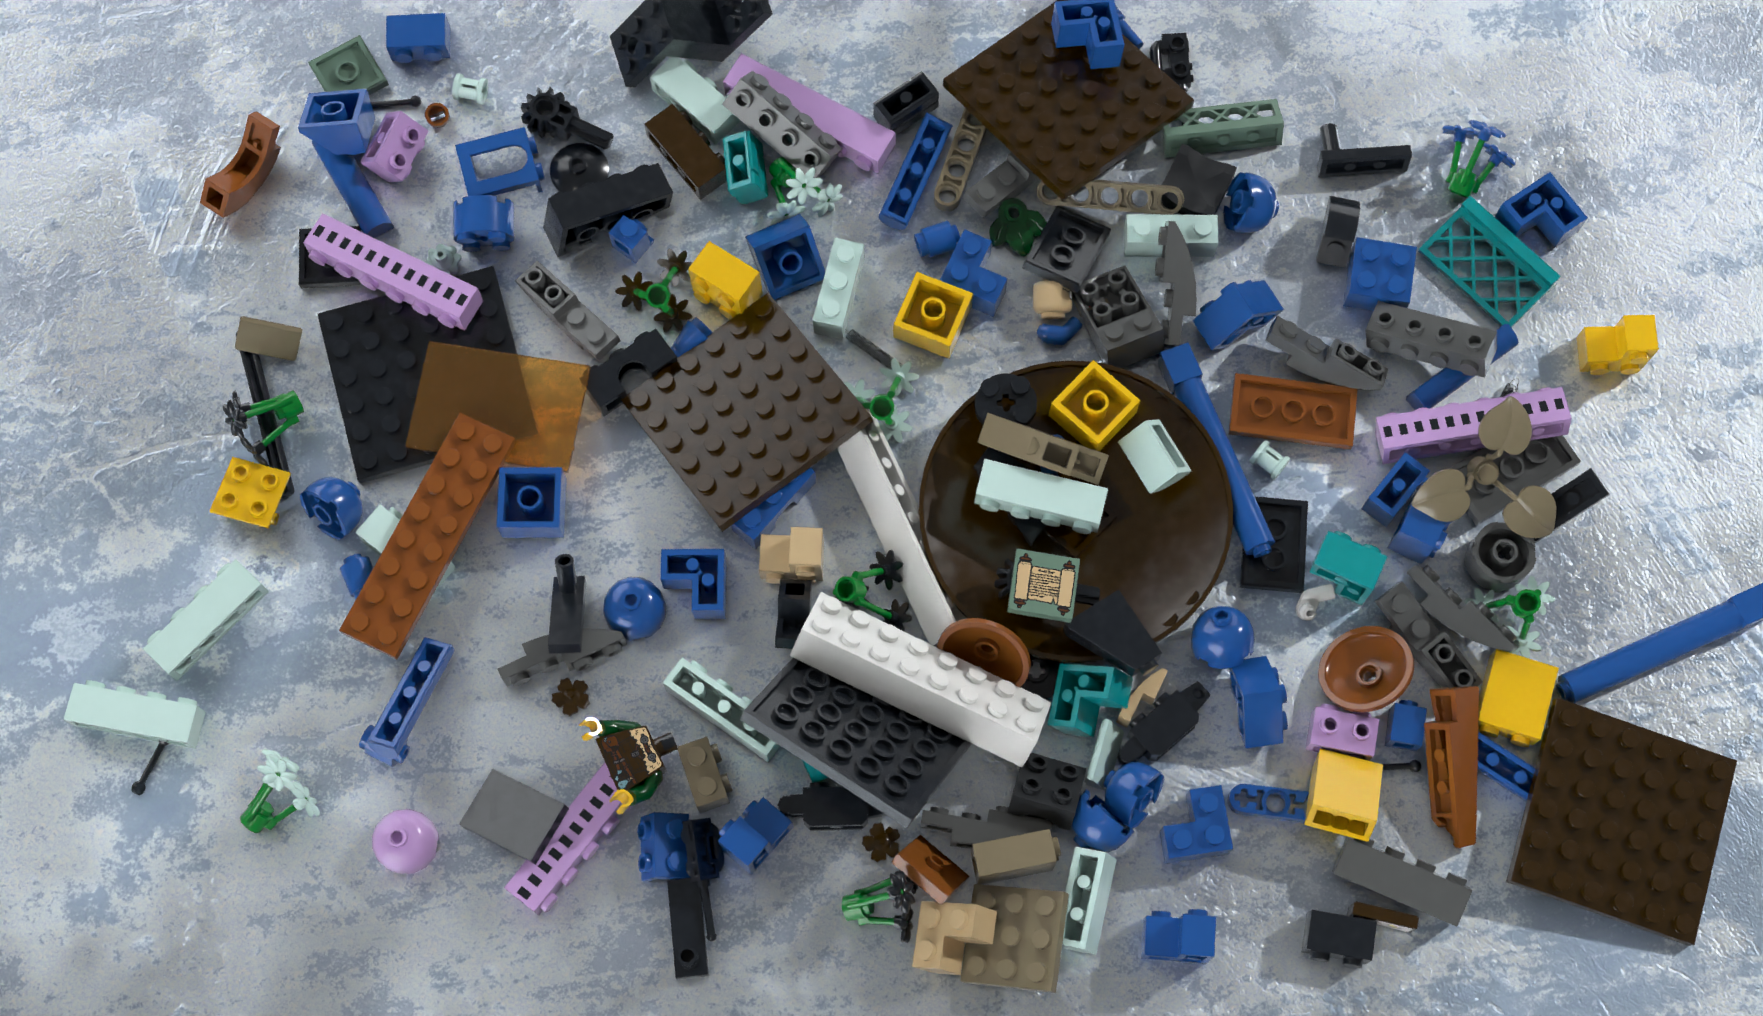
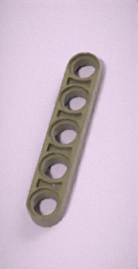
[934,108,987,212]
[1037,179,1185,215]

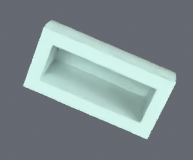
[1118,419,1192,494]

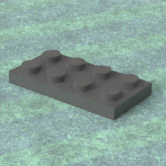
[1448,435,1581,525]

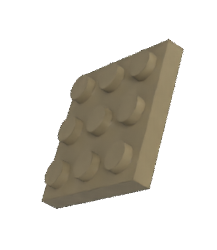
[960,884,1069,993]

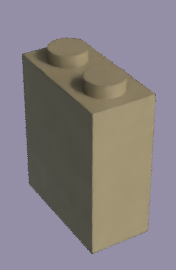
[971,829,1061,884]

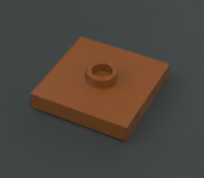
[892,835,970,905]

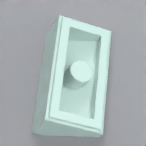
[1084,719,1124,791]

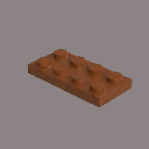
[1228,373,1358,450]

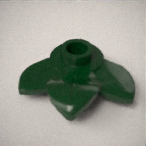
[989,198,1047,257]

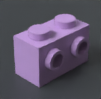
[360,111,428,182]
[1305,704,1380,761]

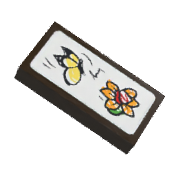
[1347,901,1419,933]

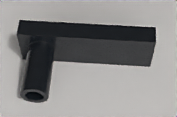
[1317,123,1412,177]
[1533,468,1611,543]
[548,554,586,654]
[667,878,709,979]

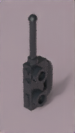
[1149,33,1194,126]
[681,817,725,941]

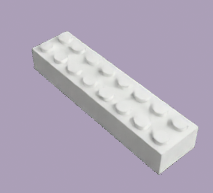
[790,592,1051,768]

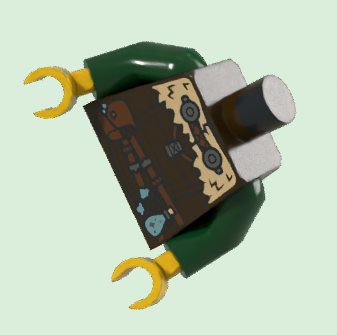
[579,717,678,814]

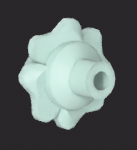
[425,243,462,274]

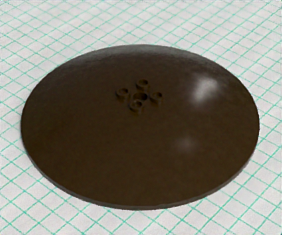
[919,360,1233,663]

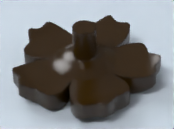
[552,678,590,716]
[862,822,900,863]

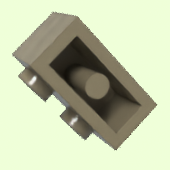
[677,737,732,813]

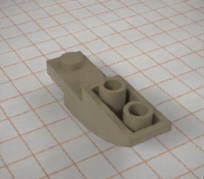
[977,413,1109,485]

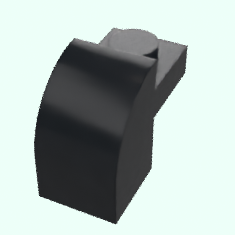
[1316,196,1360,268]
[775,578,812,649]

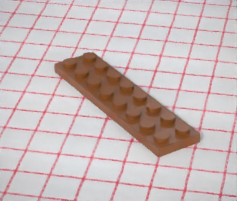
[339,413,517,660]

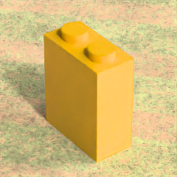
[1478,649,1559,747]
[1304,748,1383,842]

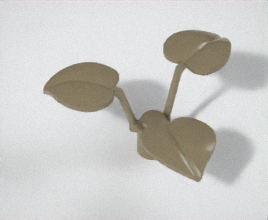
[1411,396,1556,538]

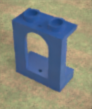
[455,127,545,196]

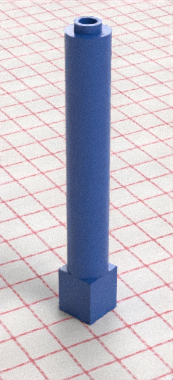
[1158,342,1275,558]
[1556,583,1763,704]

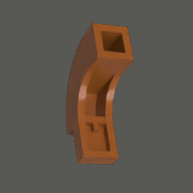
[200,111,281,218]

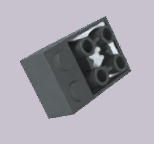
[1072,265,1165,368]

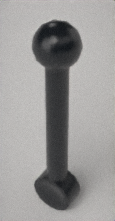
[371,95,422,108]
[131,740,169,795]
[1383,760,1422,772]

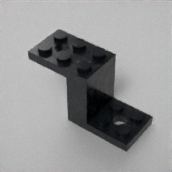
[609,0,773,87]

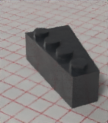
[543,163,673,257]

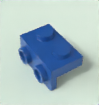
[637,812,691,881]

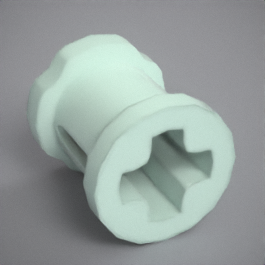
[452,73,488,105]
[1249,440,1291,480]

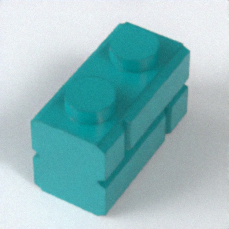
[723,131,768,204]

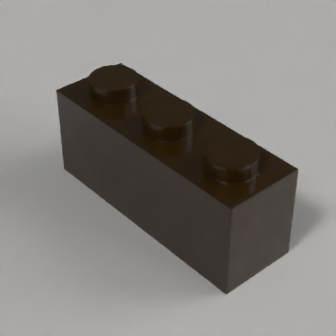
[644,104,727,200]

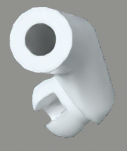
[1296,584,1335,621]

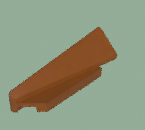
[1424,686,1479,848]

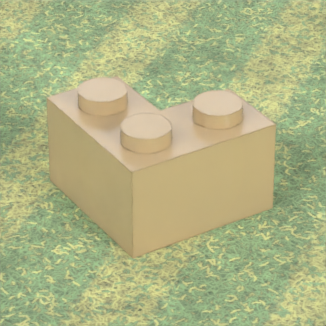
[759,527,824,585]
[912,901,997,975]

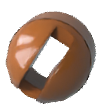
[425,103,450,128]

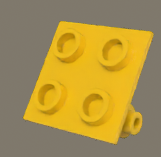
[209,456,291,529]

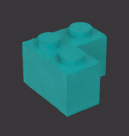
[1309,530,1388,606]
[1048,663,1133,737]

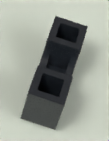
[580,328,678,417]

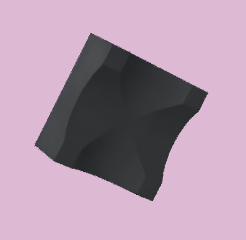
[1162,143,1237,215]
[1007,752,1087,831]

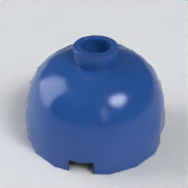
[1223,172,1279,233]
[300,477,363,540]
[603,577,666,641]
[1191,606,1255,669]
[1103,762,1164,829]
[1071,790,1134,852]

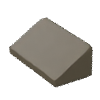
[235,316,303,361]

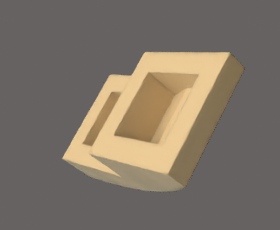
[1116,668,1168,727]

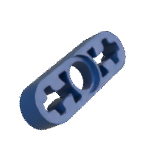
[1227,784,1309,823]

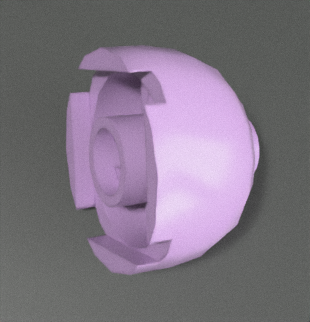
[372,809,439,874]

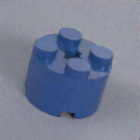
[453,195,514,252]

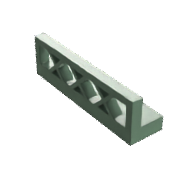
[1162,99,1284,158]

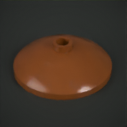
[937,618,1031,687]
[1318,626,1414,712]

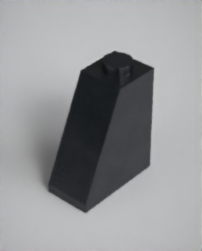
[1063,589,1162,677]

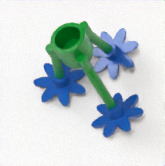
[1442,120,1515,198]

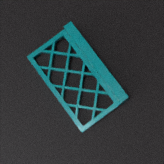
[1418,196,1561,328]

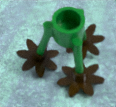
[615,248,693,333]

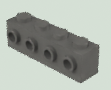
[722,71,843,178]
[1365,301,1497,378]
[1332,836,1473,927]

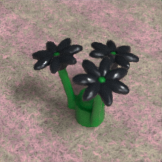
[223,390,304,466]
[833,550,912,632]
[842,870,918,943]

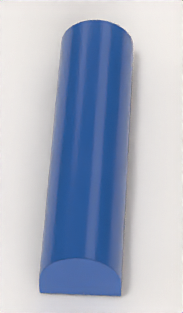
[878,112,953,230]
[312,140,394,238]
[1406,323,1518,410]
[367,637,455,759]
[1477,732,1535,802]

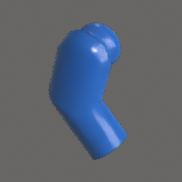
[1037,316,1083,346]

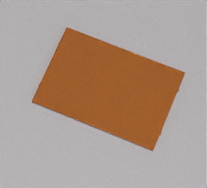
[406,341,591,473]

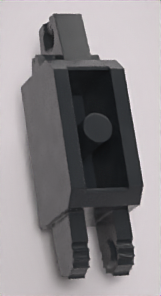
[1116,681,1210,766]
[777,782,887,831]

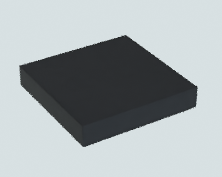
[298,226,361,289]

